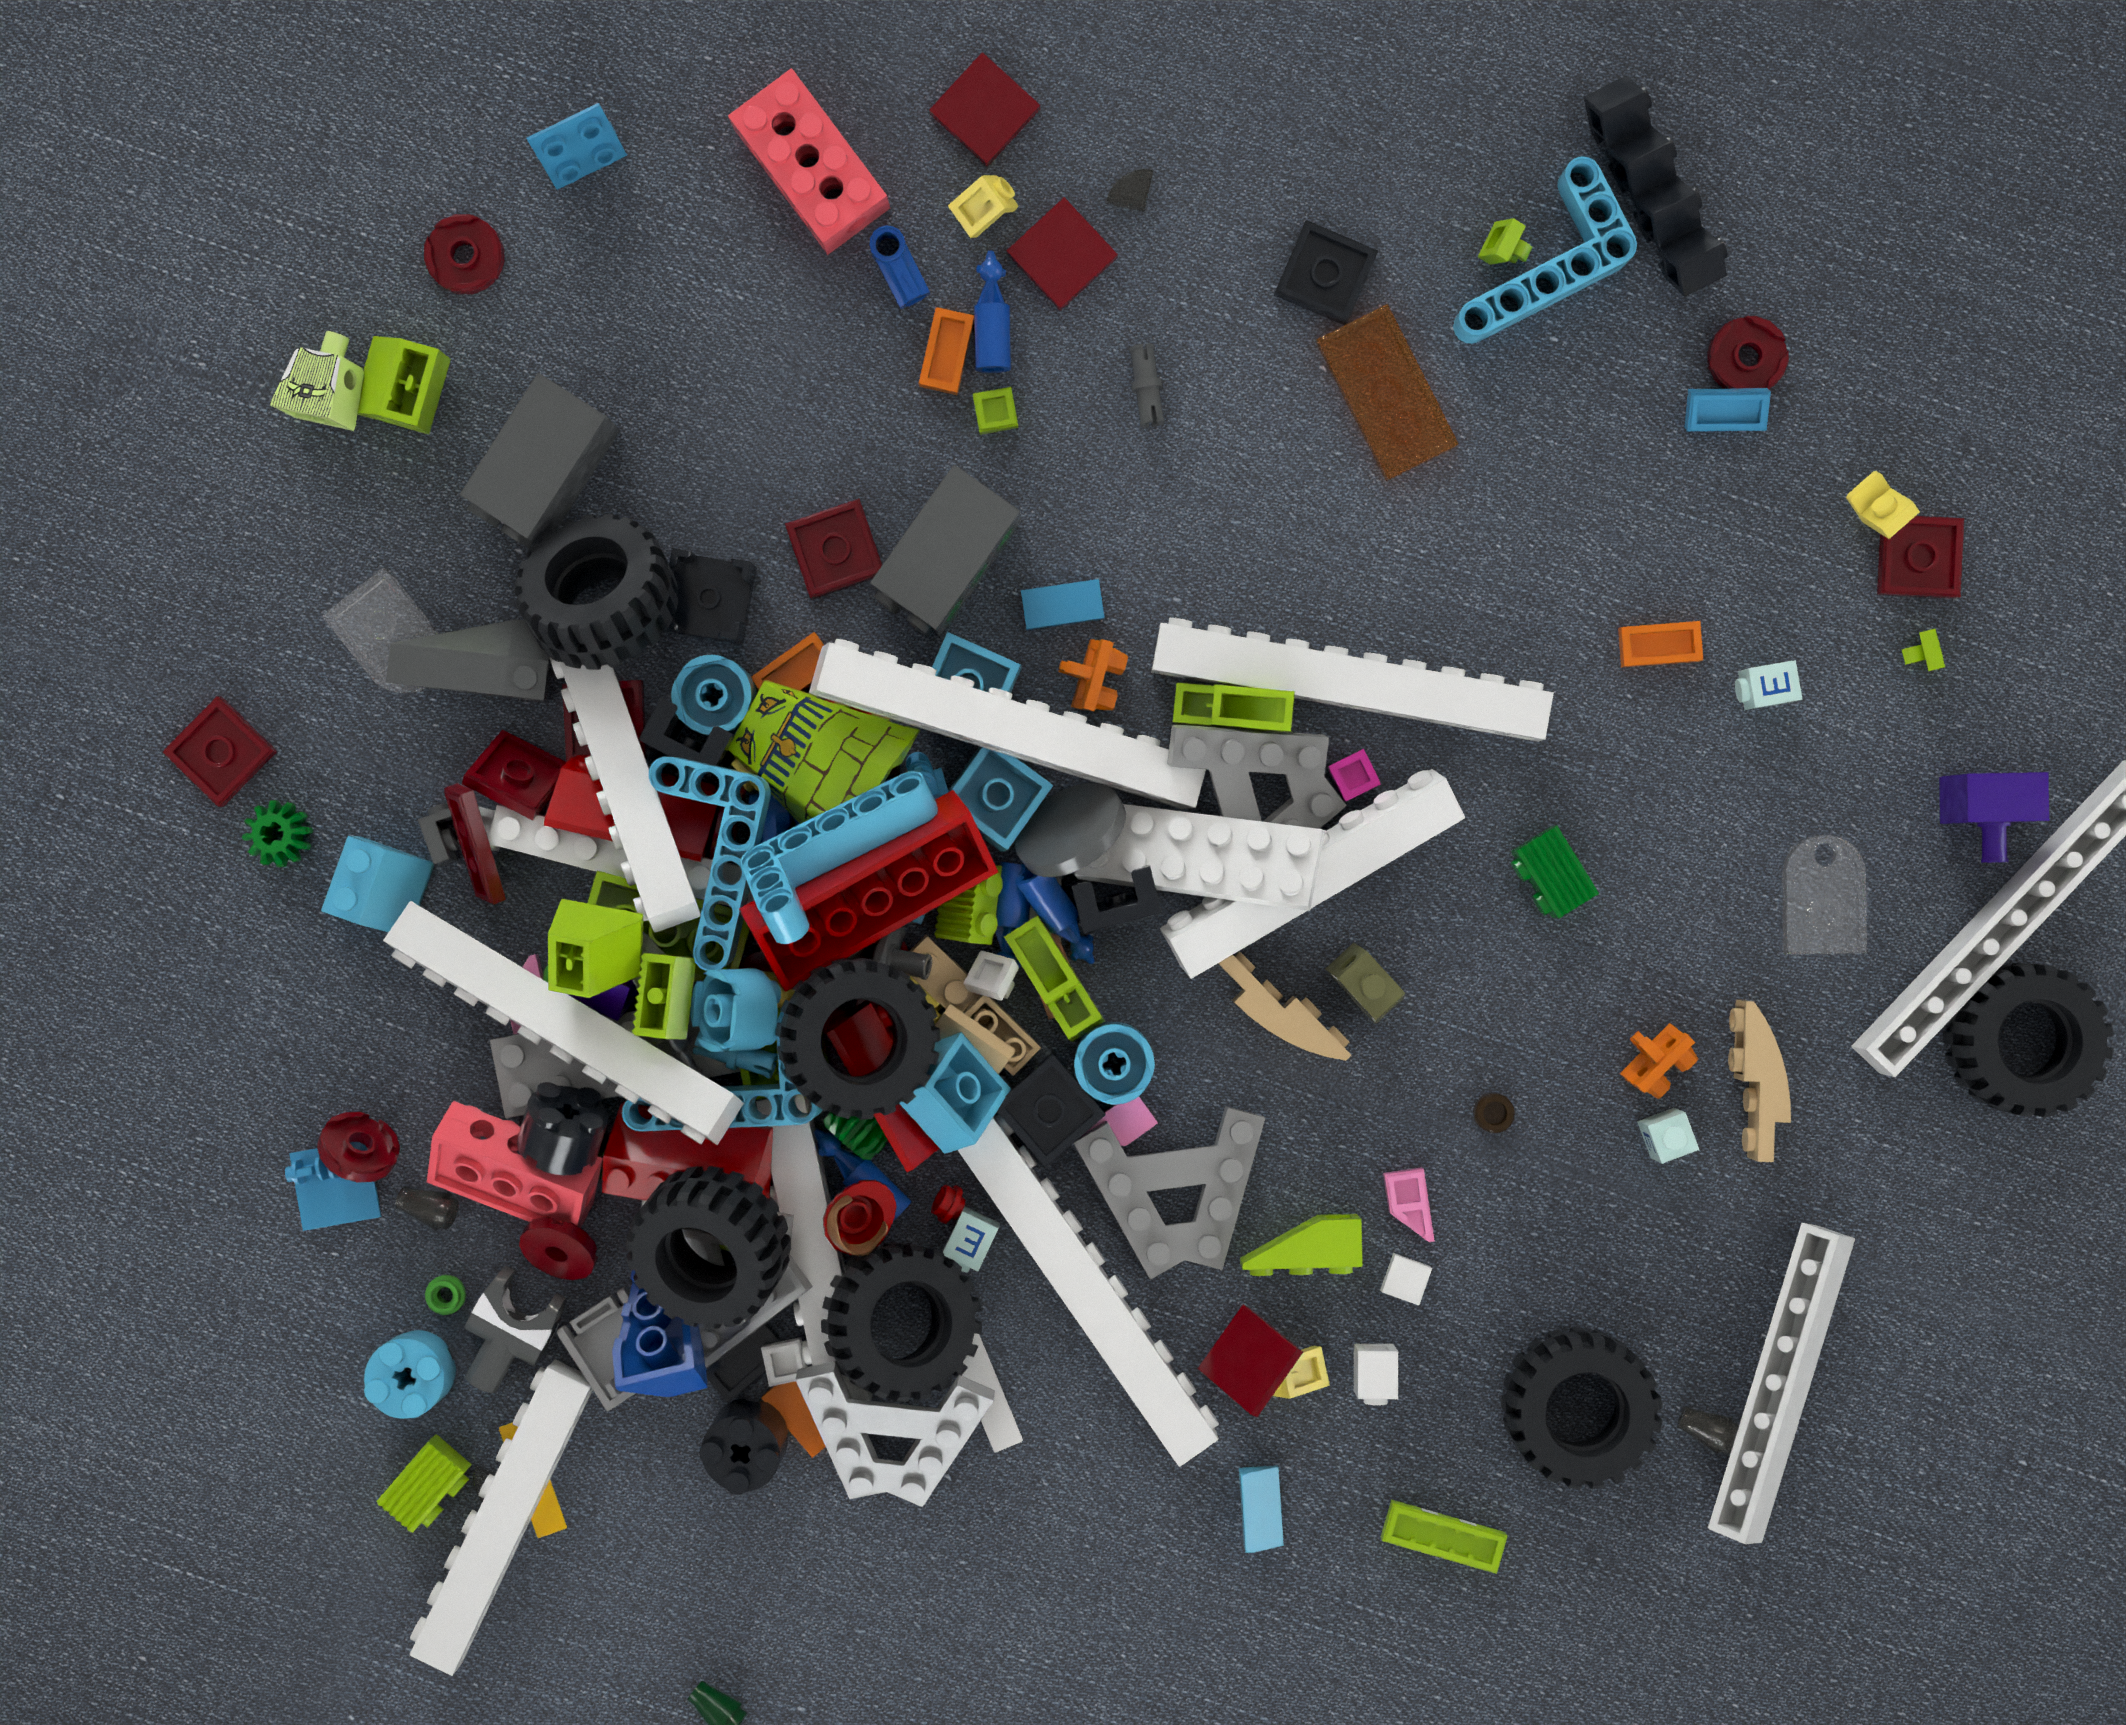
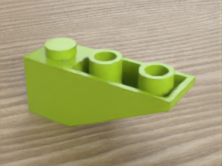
[1240,1214,1363,1276]

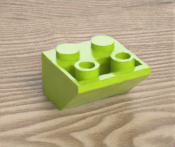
[358,336,451,434]
[548,899,643,998]

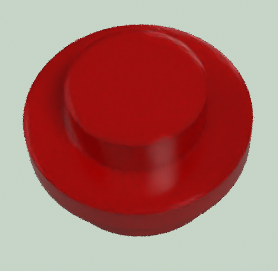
[931,1185,966,1224]

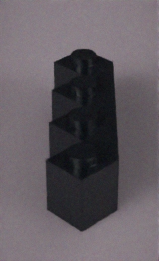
[1584,76,1728,297]

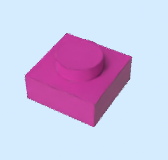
[1327,749,1381,802]

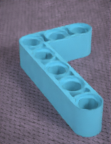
[1453,156,1637,344]
[649,757,771,971]
[740,771,938,944]
[622,1012,823,1131]

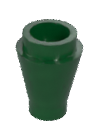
[687,1681,748,1725]

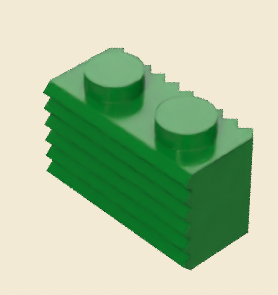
[1511,826,1599,919]

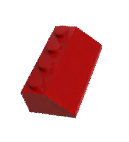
[544,755,721,862]
[827,1000,940,1173]
[602,1102,773,1201]

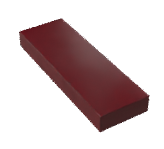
[444,783,506,905]

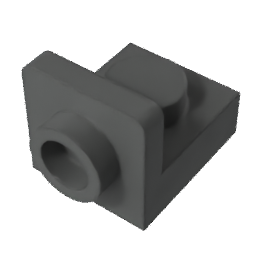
[418,803,459,866]

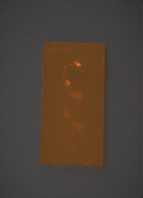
[1316,304,1459,482]

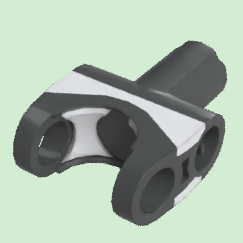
[464,1265,567,1393]

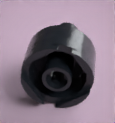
[517,1082,608,1175]
[699,1399,788,1495]

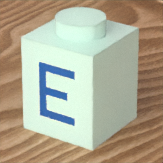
[1735,660,1802,710]
[1637,1108,1699,1164]
[943,1206,1000,1273]

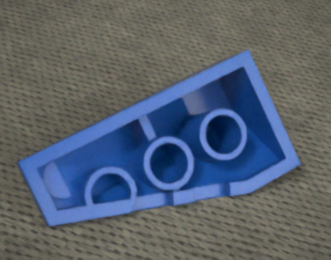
[612,1270,708,1397]

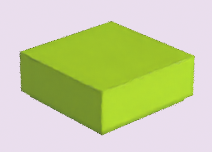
[973,387,1018,435]

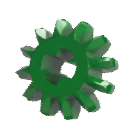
[242,800,314,867]
[823,1112,888,1160]

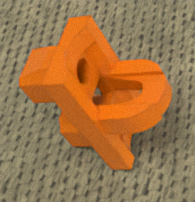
[1058,639,1128,712]
[1620,1023,1698,1099]

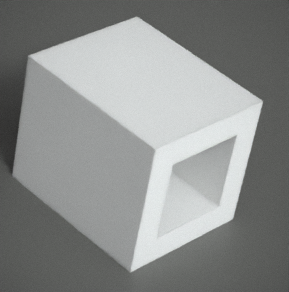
[1354,1344,1398,1405]

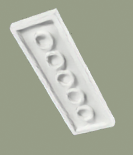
[1074,804,1325,911]

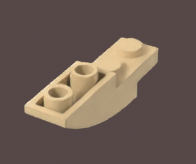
[910,934,1041,1076]
[1218,951,1351,1061]
[1728,999,1791,1162]

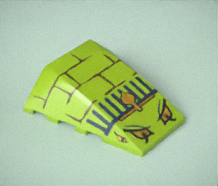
[728,680,920,824]

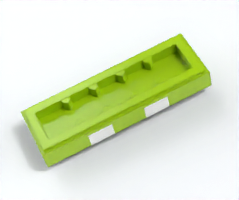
[1381,1500,1508,1574]

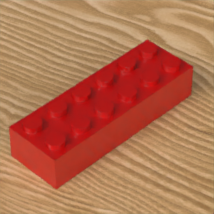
[739,790,999,992]

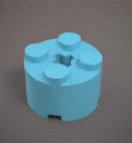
[671,655,757,736]
[690,968,781,1052]
[1074,1022,1155,1105]
[364,1330,456,1419]

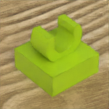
[1478,218,1533,265]
[1902,629,1945,671]

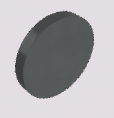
[1015,783,1126,877]

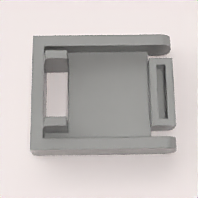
[557,1286,636,1412]

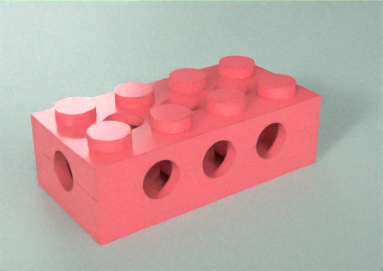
[728,68,890,255]
[427,1101,603,1228]

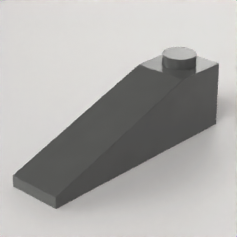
[386,619,551,703]

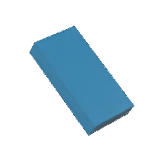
[1684,388,1771,432]
[1021,579,1105,631]

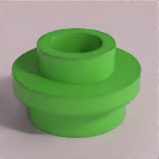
[425,1275,466,1315]

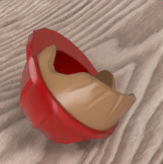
[823,1180,897,1256]

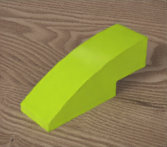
[1173,683,1295,732]
[1004,915,1105,1042]

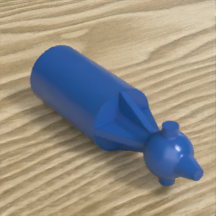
[974,251,1011,373]
[995,862,1031,968]
[1015,868,1094,964]
[814,1129,912,1220]

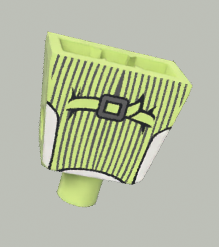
[270,331,364,431]

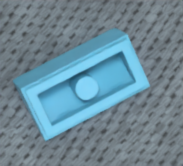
[1239,1465,1284,1553]

